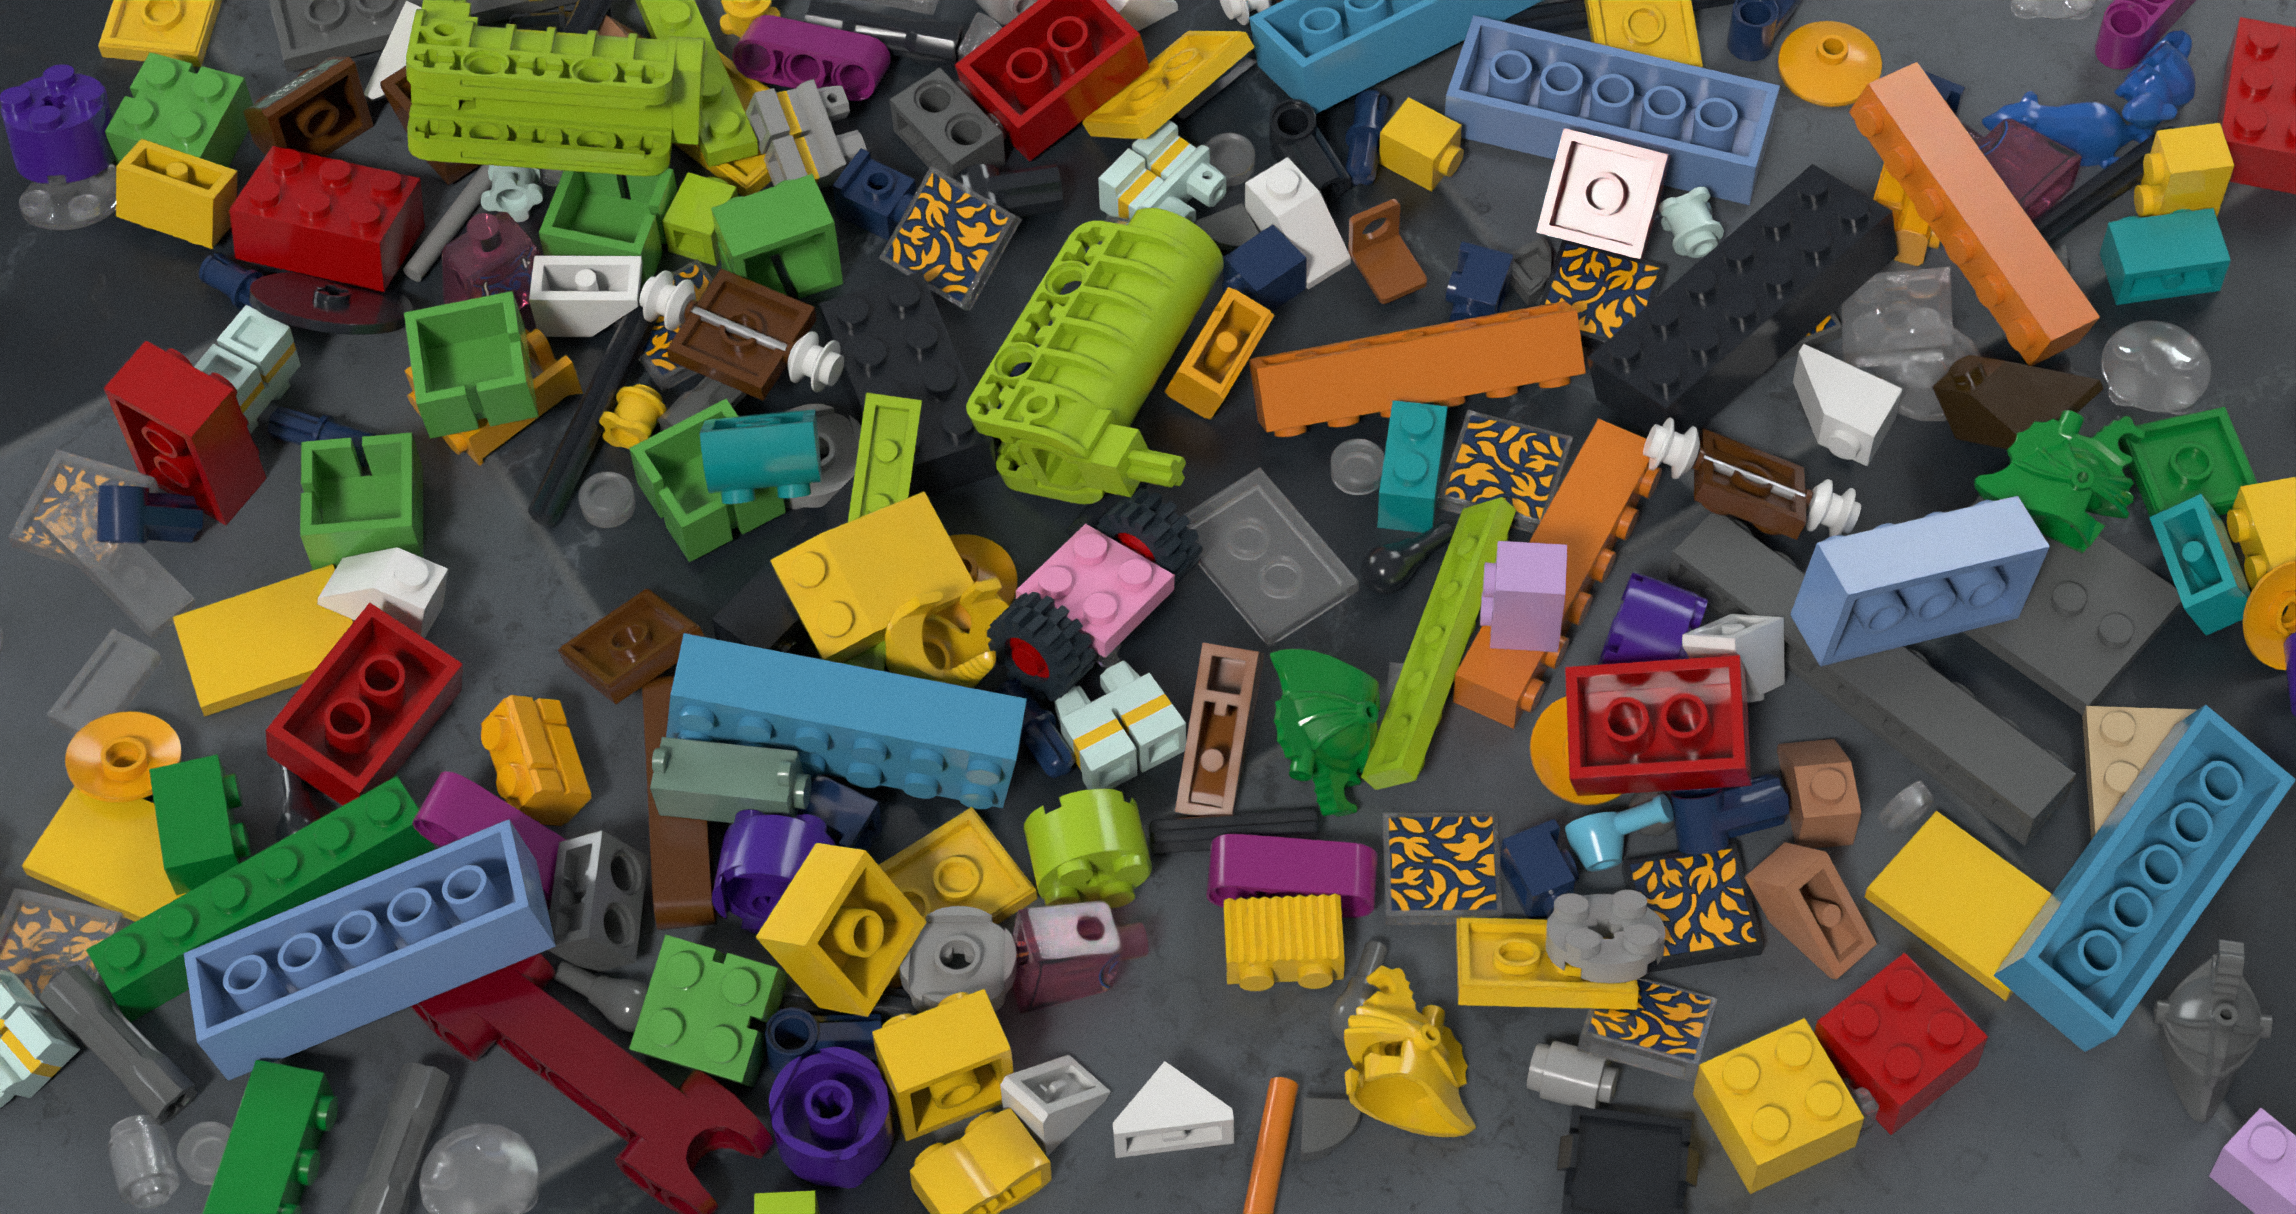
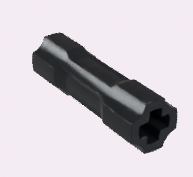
[805,0,965,70]

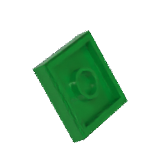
[2119,407,2258,517]

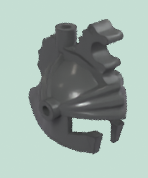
[2153,939,2273,1123]

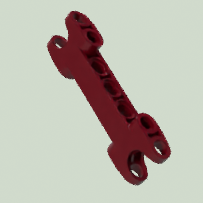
[410,953,774,1214]

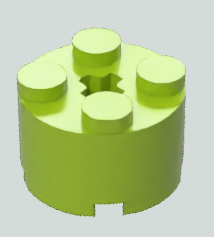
[1024,789,1152,913]

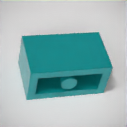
[2099,208,2231,305]
[1377,400,1447,533]
[2149,494,2251,636]

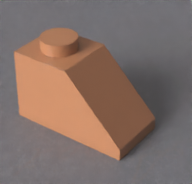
[1777,739,1862,849]
[1744,842,1877,980]

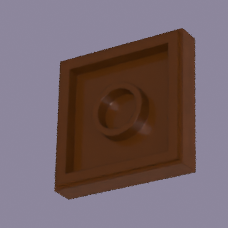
[558,588,705,705]

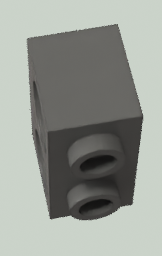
[890,68,1006,187]
[548,830,649,974]

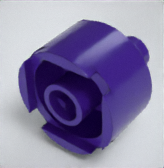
[0,64,115,184]
[1598,572,1708,665]
[712,809,836,934]
[769,1047,894,1189]

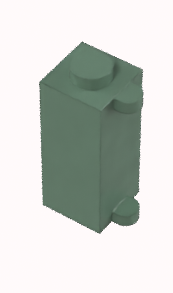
[650,737,811,823]

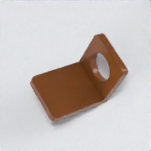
[1348,199,1427,304]

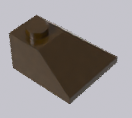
[1932,355,2104,449]

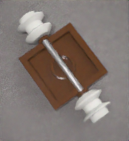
[639,268,844,401]
[1643,418,1861,540]

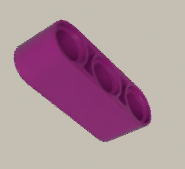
[2095,0,2196,70]
[732,15,891,101]
[412,771,566,909]
[1206,834,1378,918]

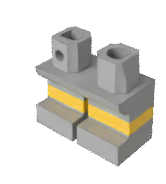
[746,79,867,189]

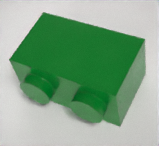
[149,754,251,895]

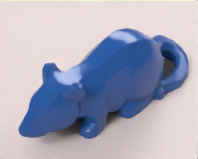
[2114,29,2196,136]
[1982,91,2150,169]

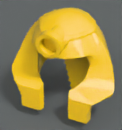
[885,577,1009,688]

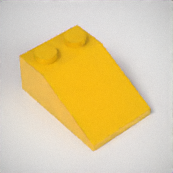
[770,492,974,663]

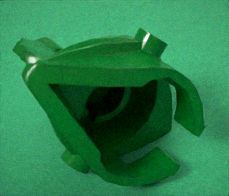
[1974,410,2146,554]
[1270,649,1381,817]

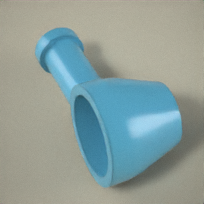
[1565,794,1674,872]

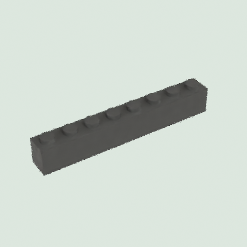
[1668,512,2076,846]

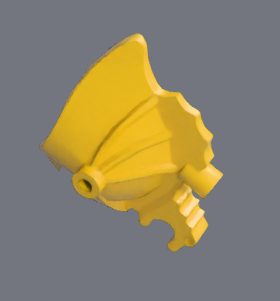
[1344,965,1476,1137]

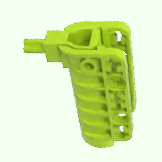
[406,0,705,176]
[966,208,1224,504]

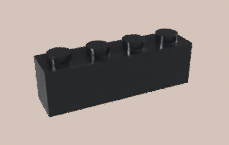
[712,476,854,655]

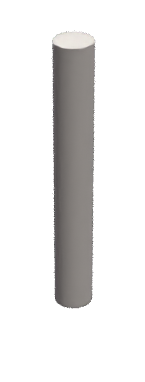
[403,165,492,282]

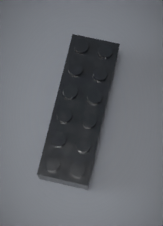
[1588,164,1898,435]

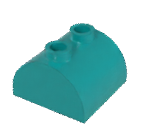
[700,409,822,504]

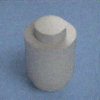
[1527,1041,1619,1109]

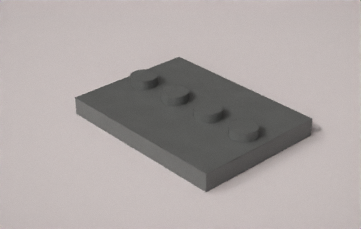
[1963,496,2182,715]

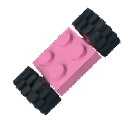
[987,488,1202,701]

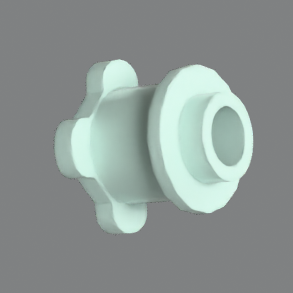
[481,165,543,222]
[1658,187,1724,258]

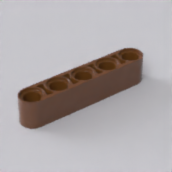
[642,675,717,931]

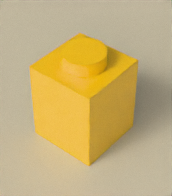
[1379,97,1464,192]

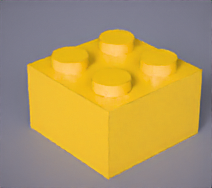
[756,843,927,1017]
[872,989,1014,1142]
[1693,1018,1864,1194]

